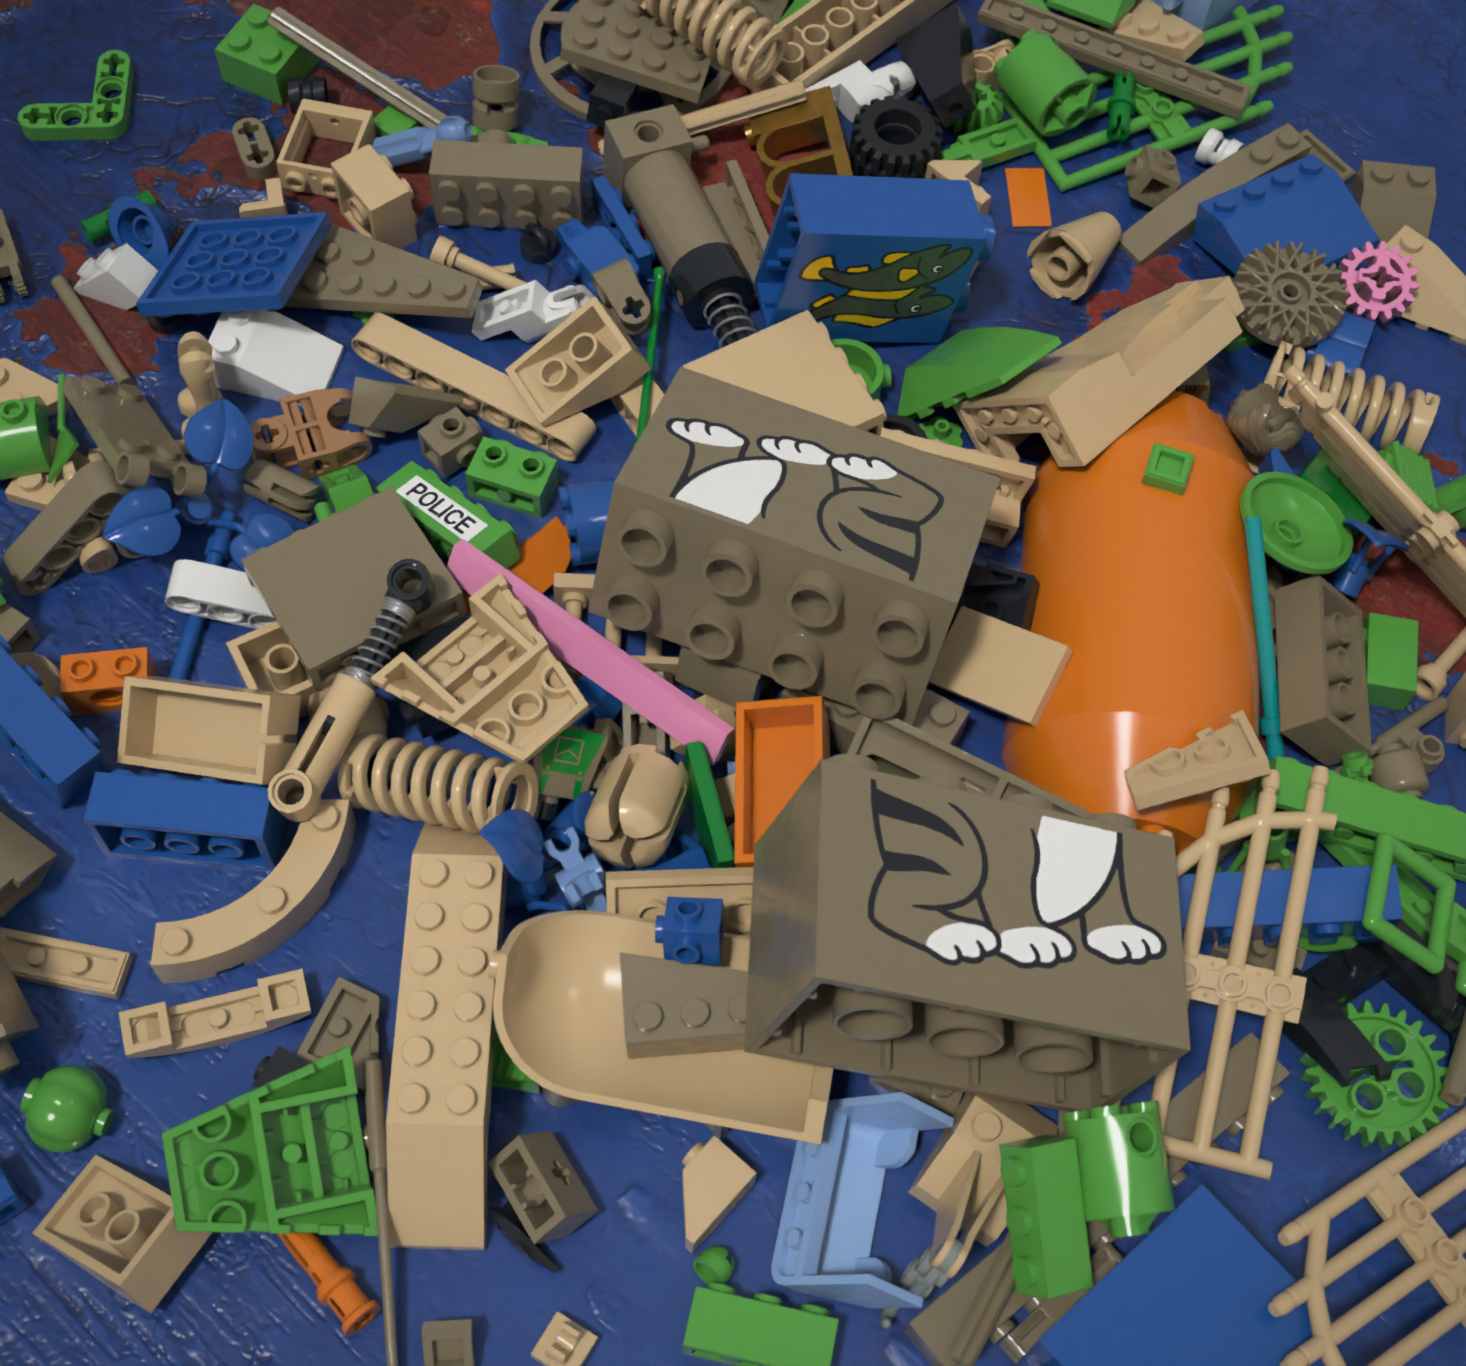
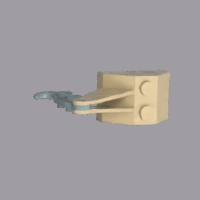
[879,1093,1058,1329]

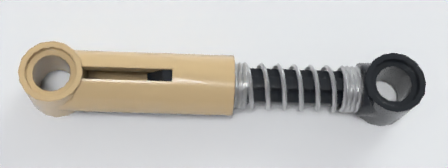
[268,559,436,822]

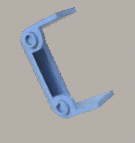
[771,1092,954,1308]

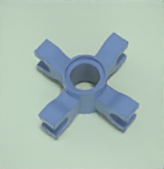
[543,825,607,912]

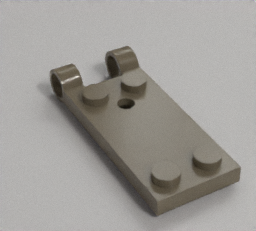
[62,375,207,498]

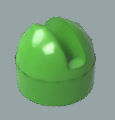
[692,1245,735,1284]

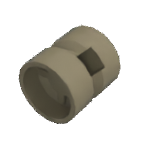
[472,65,520,132]

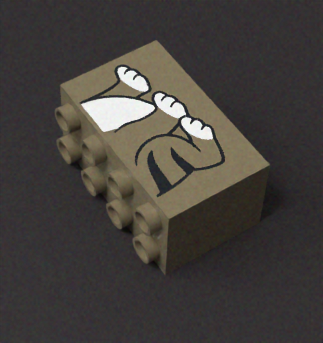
[588,366,1001,726]
[744,754,1191,1112]

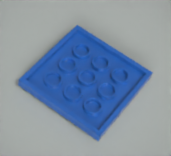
[136,212,332,318]

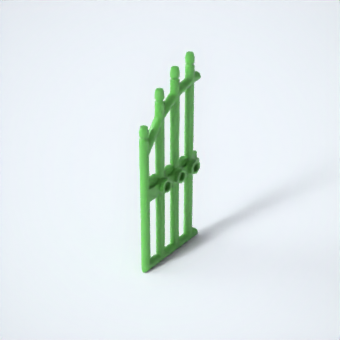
[1002,5,1293,193]

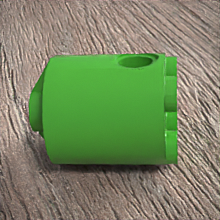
[993,29,1097,137]
[1062,1101,1176,1238]

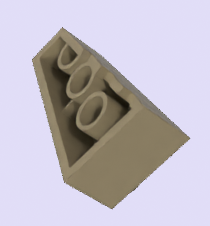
[620,953,748,1059]

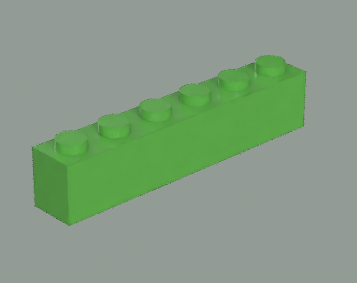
[1254,756,1466,882]

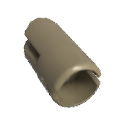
[243,459,320,522]

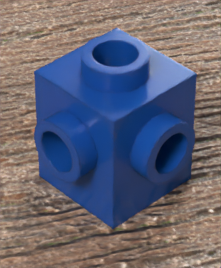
[655,897,724,965]

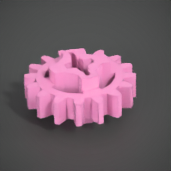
[1338,241,1420,324]

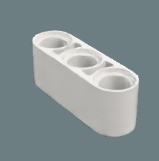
[164,559,276,629]

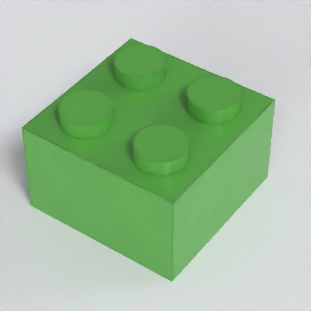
[214,4,320,106]

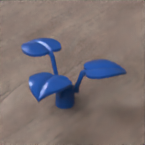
[102,398,294,572]
[1328,517,1410,599]
[479,790,607,912]

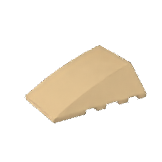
[370,572,589,765]

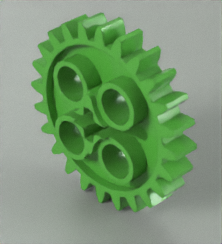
[1299,1001,1448,1150]

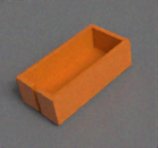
[734,696,830,868]

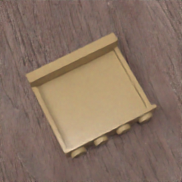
[682,310,887,435]

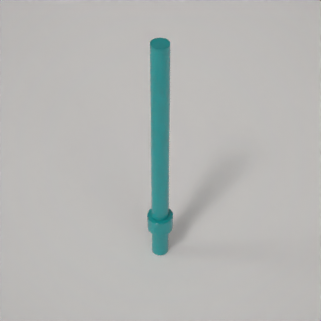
[1244,516,1285,763]

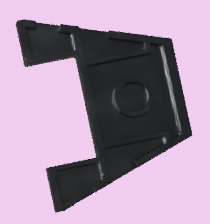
[928,561,1040,685]

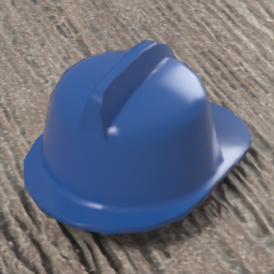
[108,196,172,270]

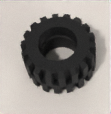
[849,95,943,179]

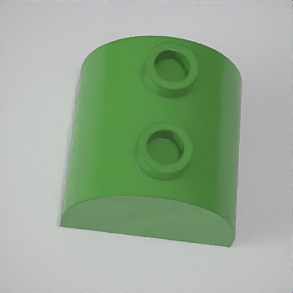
[0,396,51,480]

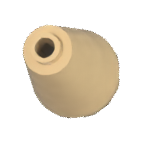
[1027,212,1121,300]

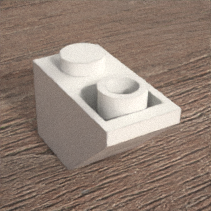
[73,243,158,310]

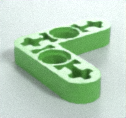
[18,50,134,141]

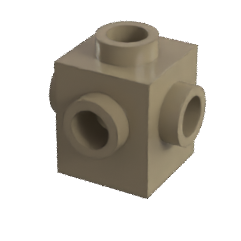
[1125,144,1181,208]
[418,407,483,478]

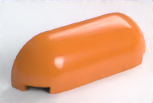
[463,516,571,615]

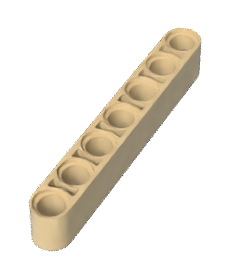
[351,313,596,462]

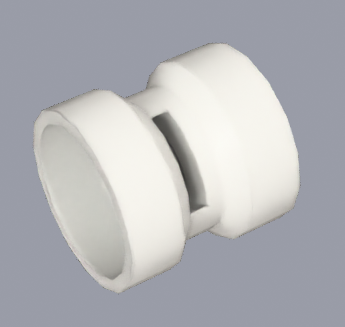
[1194,128,1245,165]

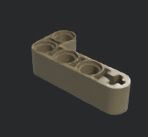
[3,461,148,596]

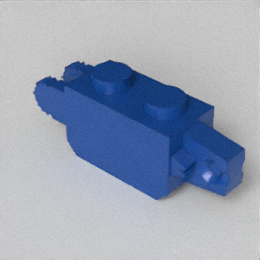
[557,218,640,318]

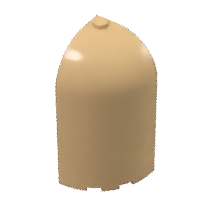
[488,910,833,1145]

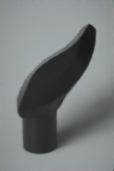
[490,1200,560,1273]

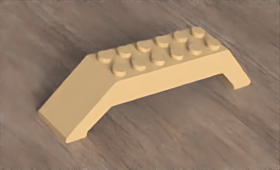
[386,822,509,1250]

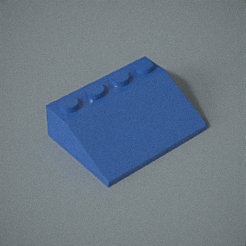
[1193,154,1380,274]

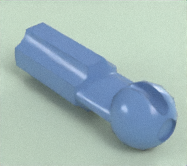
[372,115,473,168]

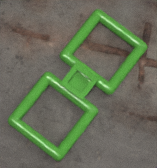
[1362,833,1466,997]

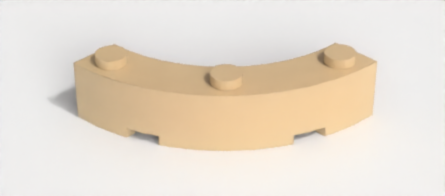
[151,799,356,984]

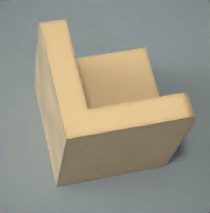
[239,178,288,218]

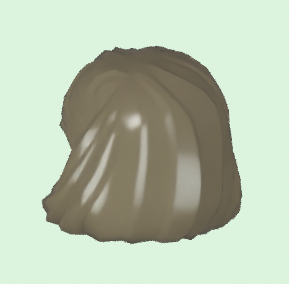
[1226,382,1305,457]

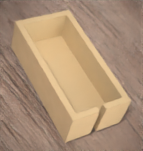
[117,676,301,785]

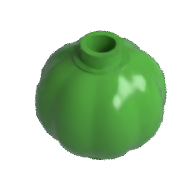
[20,1064,114,1153]

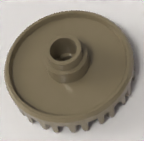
[1232,240,1349,349]

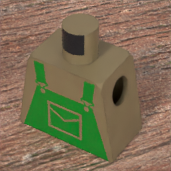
[513,725,609,821]

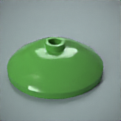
[1239,471,1353,574]

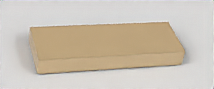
[0,927,133,1000]

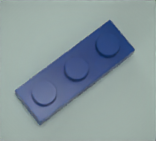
[592,175,655,282]

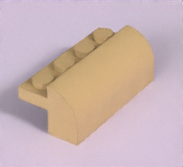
[878,427,1036,548]

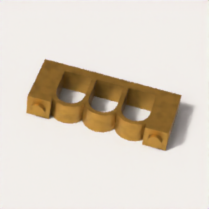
[744,85,853,218]

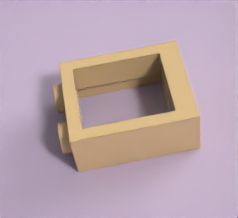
[276,99,377,198]

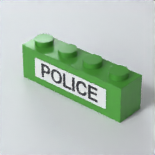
[375,461,521,569]

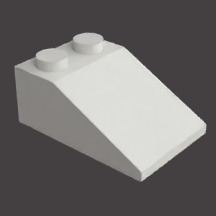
[208,310,344,406]

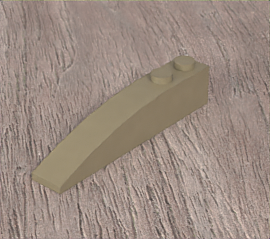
[1117,123,1312,267]

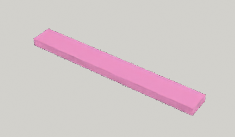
[446,539,735,765]

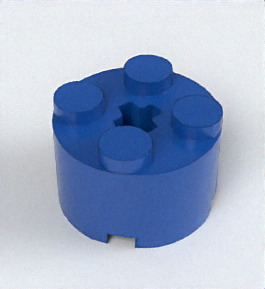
[558,478,615,567]

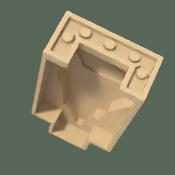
[953,276,1245,467]

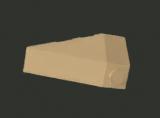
[1371,225,1466,345]

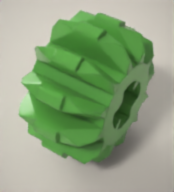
[950,79,1004,134]

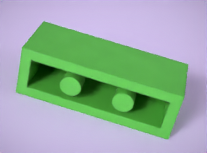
[999,1135,1093,1299]
[682,1282,839,1366]

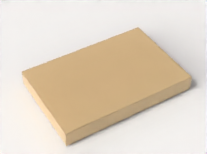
[928,606,1073,728]

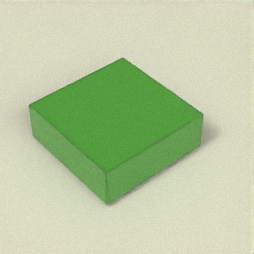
[374,105,422,137]
[1141,442,1195,496]

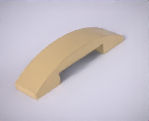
[119,969,312,1058]

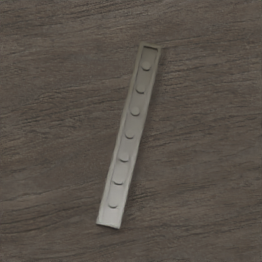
[976,0,1253,120]

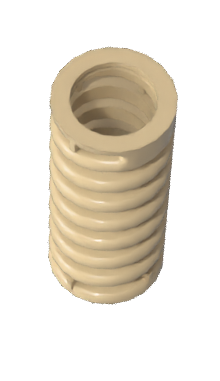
[632,0,789,89]
[1263,340,1440,455]
[338,733,539,834]

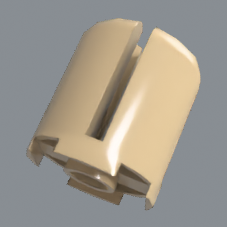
[584,744,691,869]

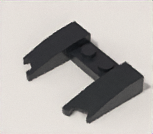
[1282,920,1466,1086]

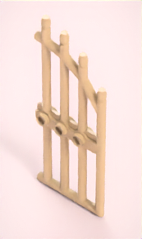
[1284,365,1466,618]
[1113,765,1337,1180]
[1268,1106,1466,1366]

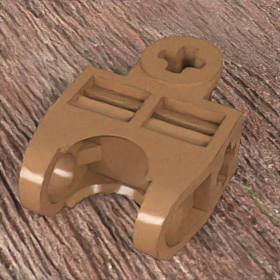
[250,388,373,480]

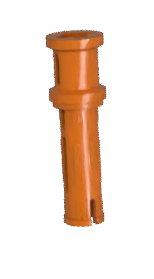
[277,1233,381,1336]

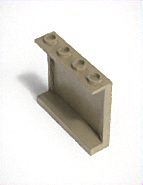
[241,487,467,692]

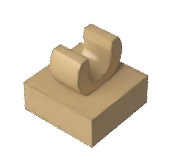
[531,1311,599,1366]

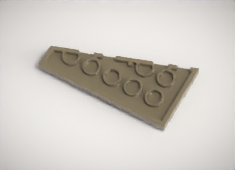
[284,211,483,318]

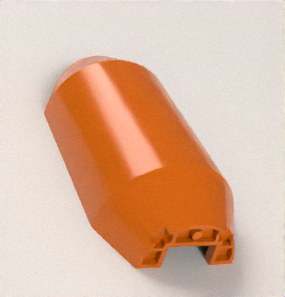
[1001,390,1260,867]

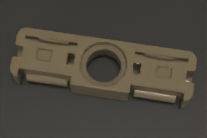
[999,1241,1124,1365]

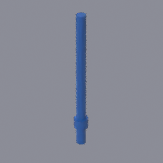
[169,511,237,680]

